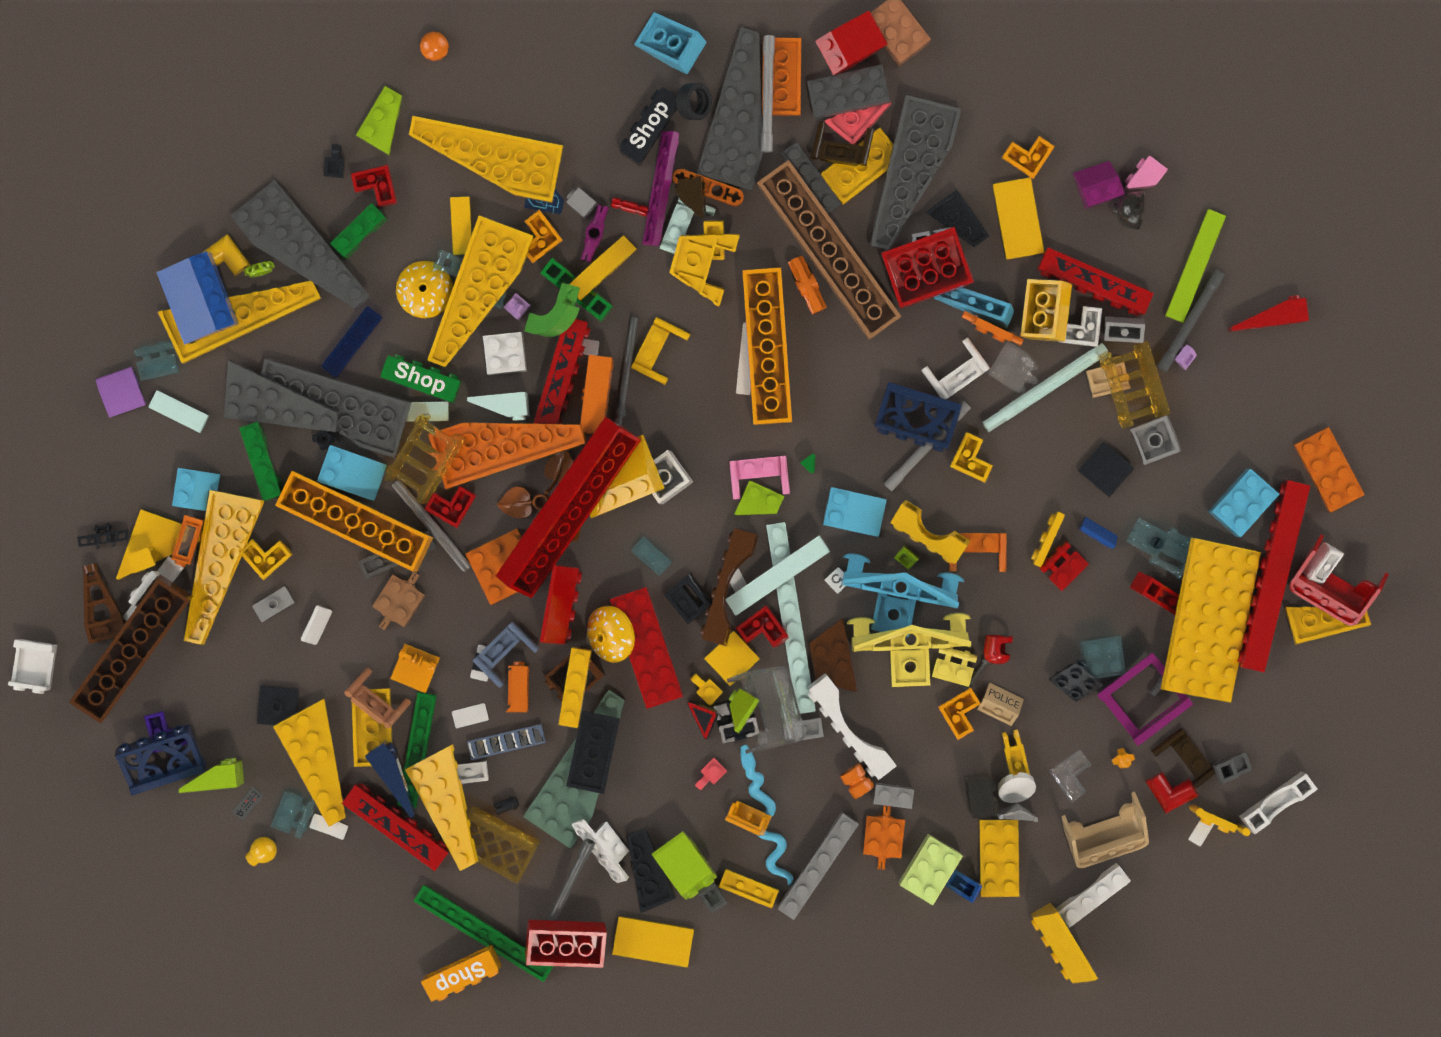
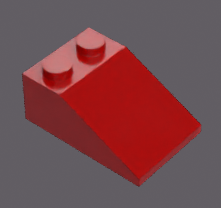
[815,11,888,75]

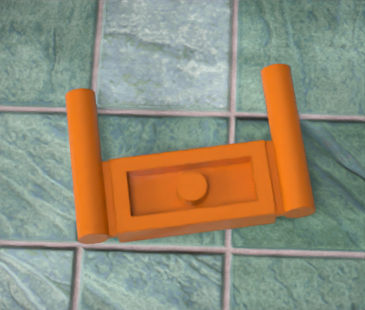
[949,533,1007,572]

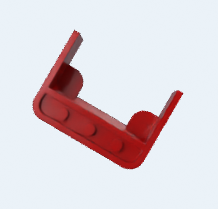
[1289,534,1389,626]

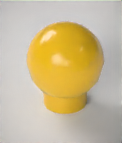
[245,837,277,866]

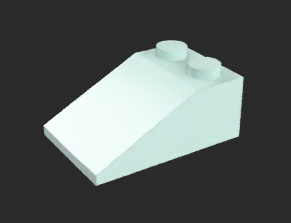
[467,392,530,421]

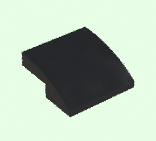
[1078,442,1134,498]
[713,700,760,744]

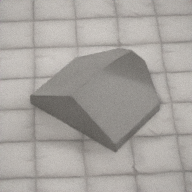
[996,803,1038,822]

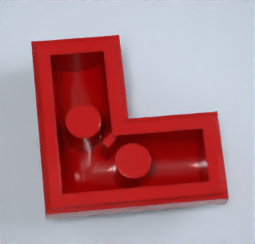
[351,165,397,207]
[424,486,477,528]
[736,605,789,648]
[1145,772,1199,814]

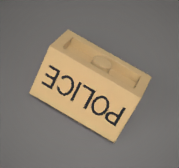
[977,683,1024,726]

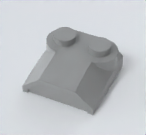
[1130,415,1181,465]

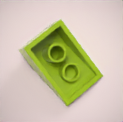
[179,758,244,793]

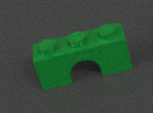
[330,203,388,259]

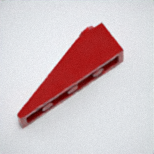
[1228,295,1309,332]

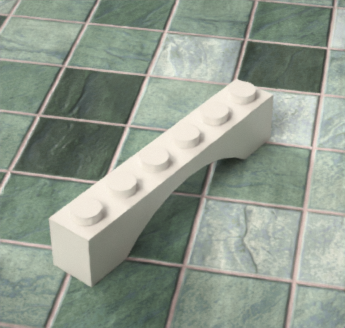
[807,673,896,780]

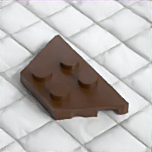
[809,619,857,692]

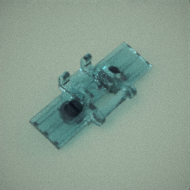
[1126,518,1192,579]

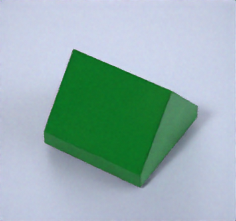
[799,454,816,474]

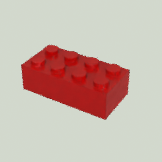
[525,920,607,968]

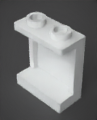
[8,639,58,694]

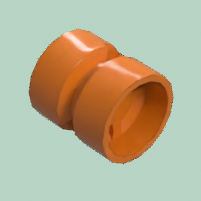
[839,763,875,799]

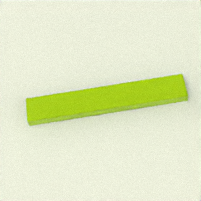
[1165,209,1226,323]

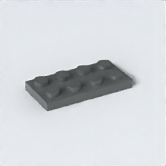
[807,65,890,120]

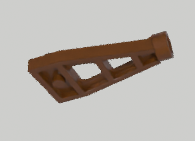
[82,563,125,644]

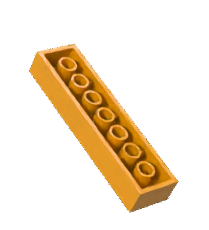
[742,268,792,425]
[275,471,434,572]

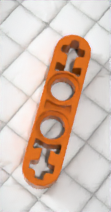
[672,169,744,207]

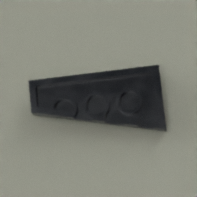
[627,827,676,913]

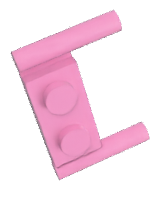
[729,456,790,499]

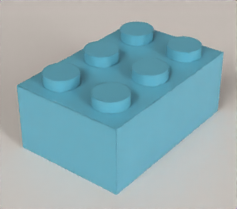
[1208,469,1279,537]

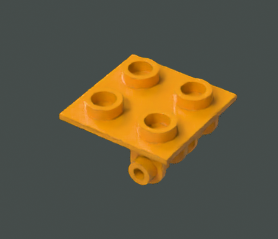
[390,643,440,693]

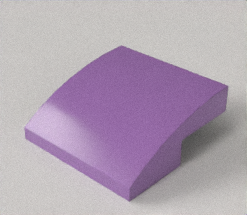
[96,366,146,418]

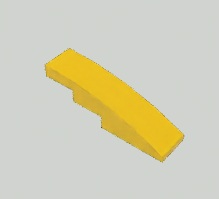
[569,235,637,301]

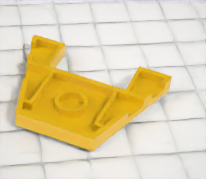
[669,234,740,306]

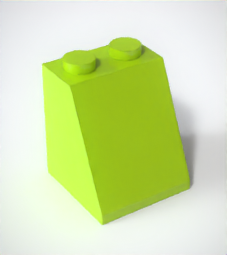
[652,831,717,900]

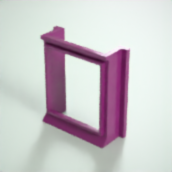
[1097,653,1193,746]

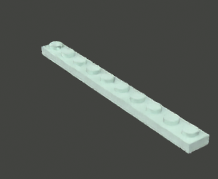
[766,522,816,714]

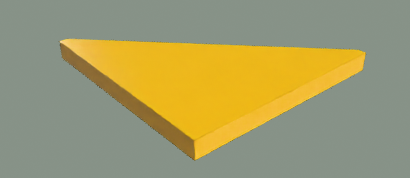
[116,509,203,580]

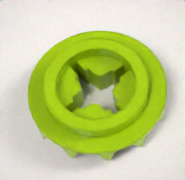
[244,261,275,278]

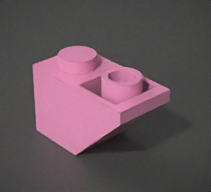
[1124,155,1168,191]

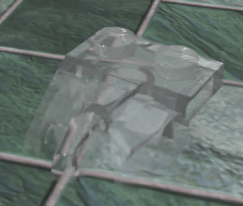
[987,341,1039,394]

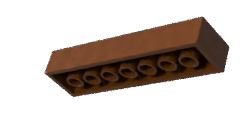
[69,575,193,724]

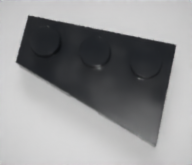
[926,189,990,248]

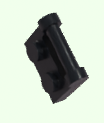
[664,573,713,624]

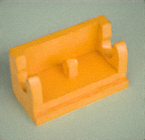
[725,801,772,836]

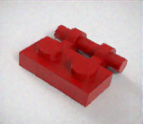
[1039,542,1089,591]

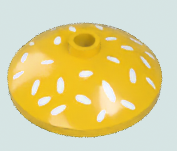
[396,261,453,318]
[587,606,635,663]

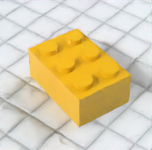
[1020,279,1072,342]

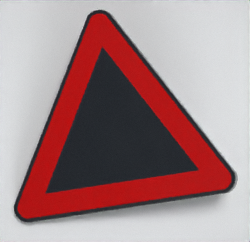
[687,700,719,740]

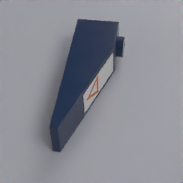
[365,740,416,818]

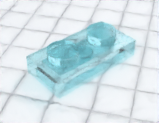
[631,537,672,576]

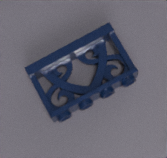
[874,382,962,452]
[114,725,206,795]

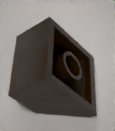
[675,177,706,217]

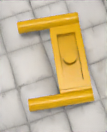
[631,317,691,385]
[1189,804,1250,836]

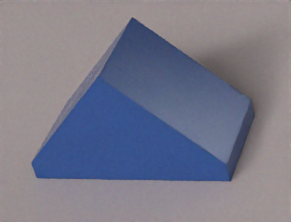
[945,869,982,903]

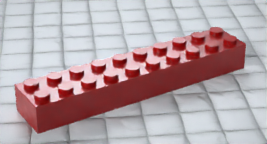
[496,416,641,598]

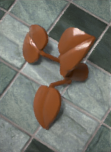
[497,451,581,542]

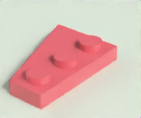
[824,101,891,145]

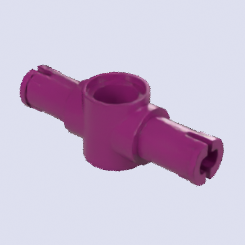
[580,204,609,263]

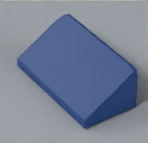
[1078,517,1118,549]

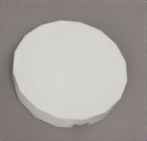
[997,772,1036,803]

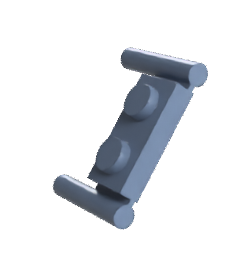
[473,621,540,688]

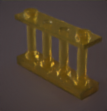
[1100,341,1171,429]
[384,414,466,504]

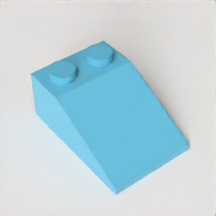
[634,12,707,74]
[317,445,387,501]
[822,487,887,537]

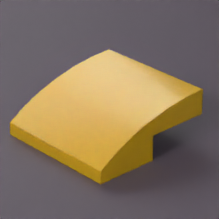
[704,631,760,686]

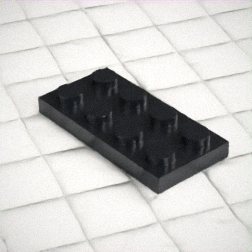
[566,710,620,794]

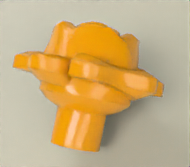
[1112,748,1135,769]

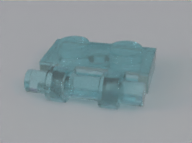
[134,341,180,381]
[271,790,315,839]

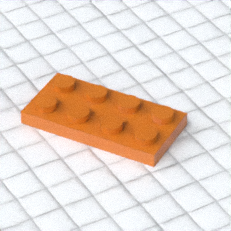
[762,38,801,116]
[1294,427,1365,513]

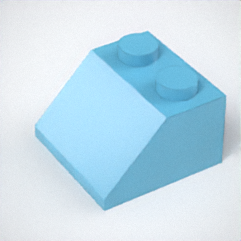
[172,468,221,511]

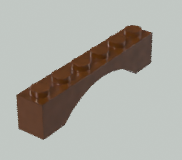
[700,528,759,647]

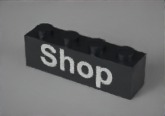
[619,87,677,166]

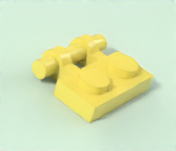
[932,647,978,687]

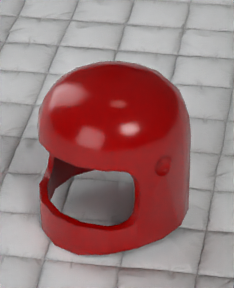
[983,635,1013,664]

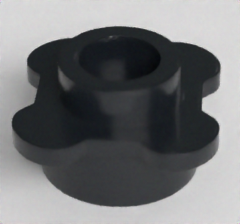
[312,430,335,450]

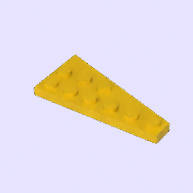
[273,698,346,827]
[405,744,478,871]

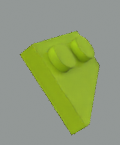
[735,481,784,515]

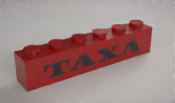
[1037,247,1154,317]
[533,319,591,424]
[342,783,450,871]

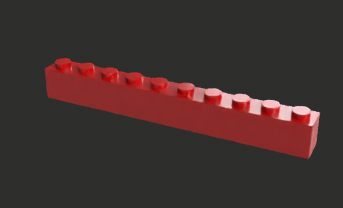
[1237,480,1310,673]

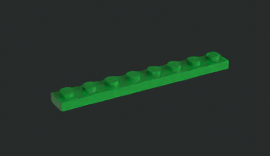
[413,884,554,983]

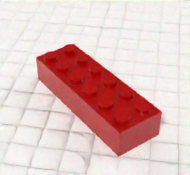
[610,587,683,709]

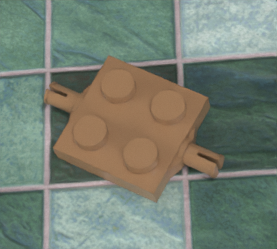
[372,572,426,630]

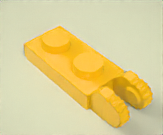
[1002,729,1030,776]

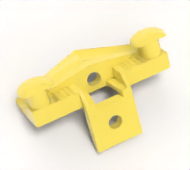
[847,613,971,687]

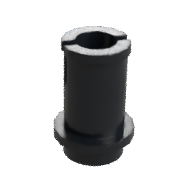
[493,795,519,815]

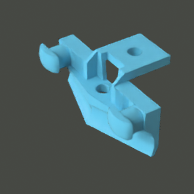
[841,553,965,637]

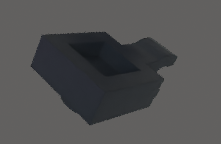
[323,144,345,179]

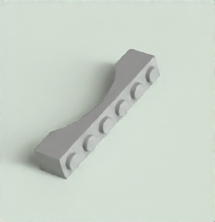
[778,811,859,920]

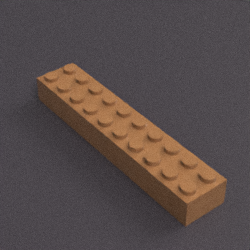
[757,160,901,340]

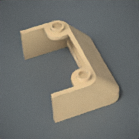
[1061,792,1149,868]

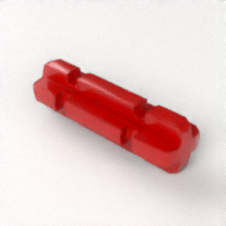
[611,197,648,217]

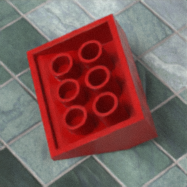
[881,227,975,309]
[540,564,582,644]

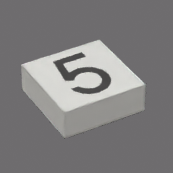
[825,567,846,594]

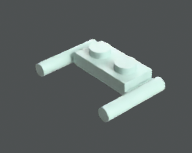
[660,199,716,254]

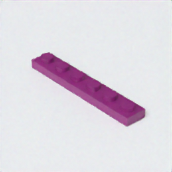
[642,131,679,247]

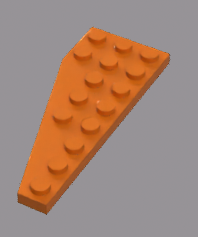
[428,422,587,489]

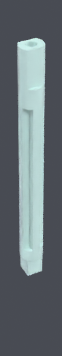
[982,343,1108,432]

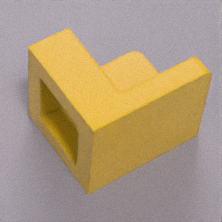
[127,547,155,573]

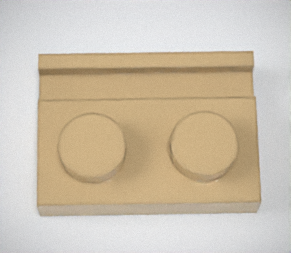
[1086,361,1131,398]

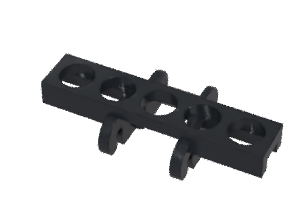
[77,522,129,549]

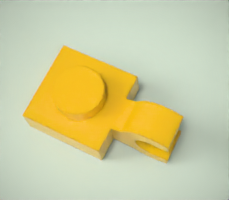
[690,673,723,705]

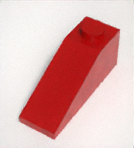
[1129,572,1179,615]

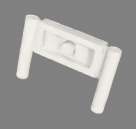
[921,337,990,399]

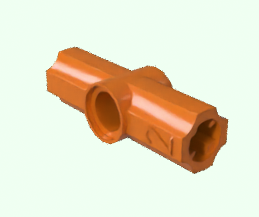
[788,256,827,315]

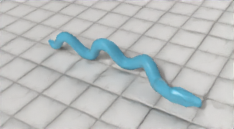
[740,745,793,885]

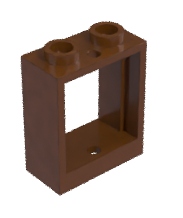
[545,646,605,702]

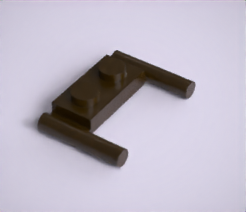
[810,121,874,166]
[1151,728,1215,789]

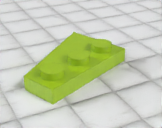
[356,86,402,156]

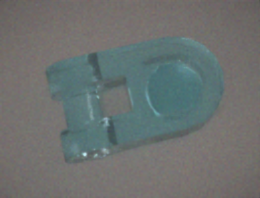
[432,249,463,277]

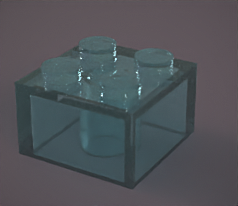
[1079,635,1126,679]

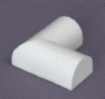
[1059,306,1102,347]

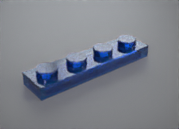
[321,306,383,378]

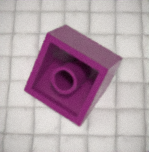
[1073,161,1125,210]

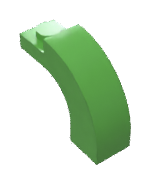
[524,283,580,337]

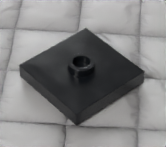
[257,685,299,725]

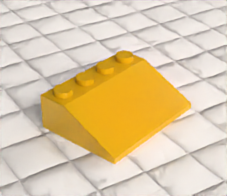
[590,435,665,518]
[1031,903,1098,983]

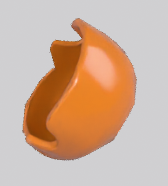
[420,31,449,61]

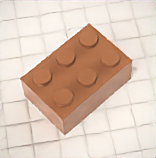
[871,0,931,67]

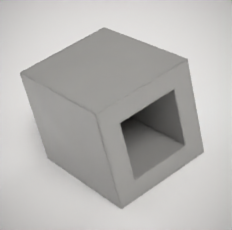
[566,187,597,219]

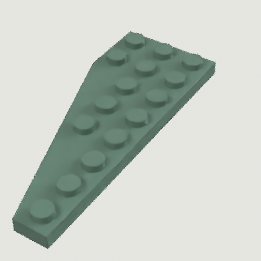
[523,689,625,849]

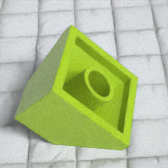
[729,689,760,733]

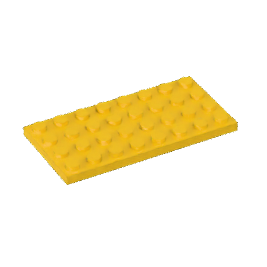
[1161,538,1261,703]

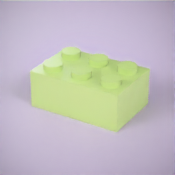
[899,833,963,905]

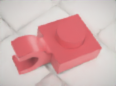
[695,757,727,790]

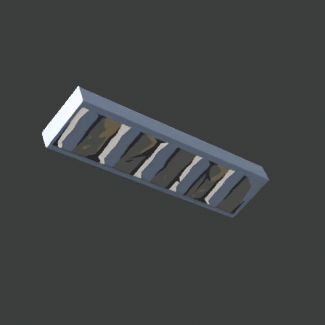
[467,724,546,760]

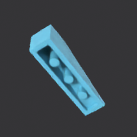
[934,288,1014,328]

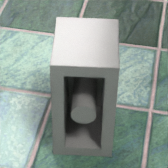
[1103,316,1145,343]
[872,782,914,809]

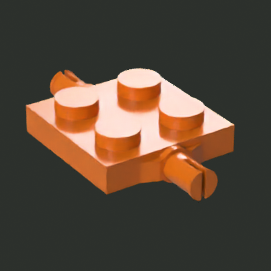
[961,311,1024,346]
[863,805,905,870]

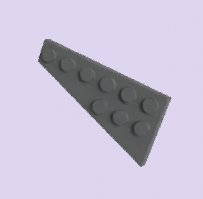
[224,360,339,432]

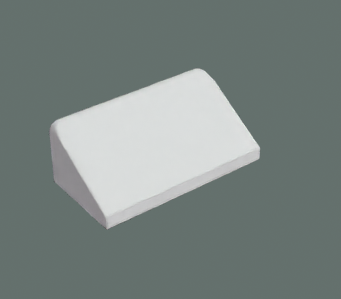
[1303,542,1344,585]
[301,605,332,645]

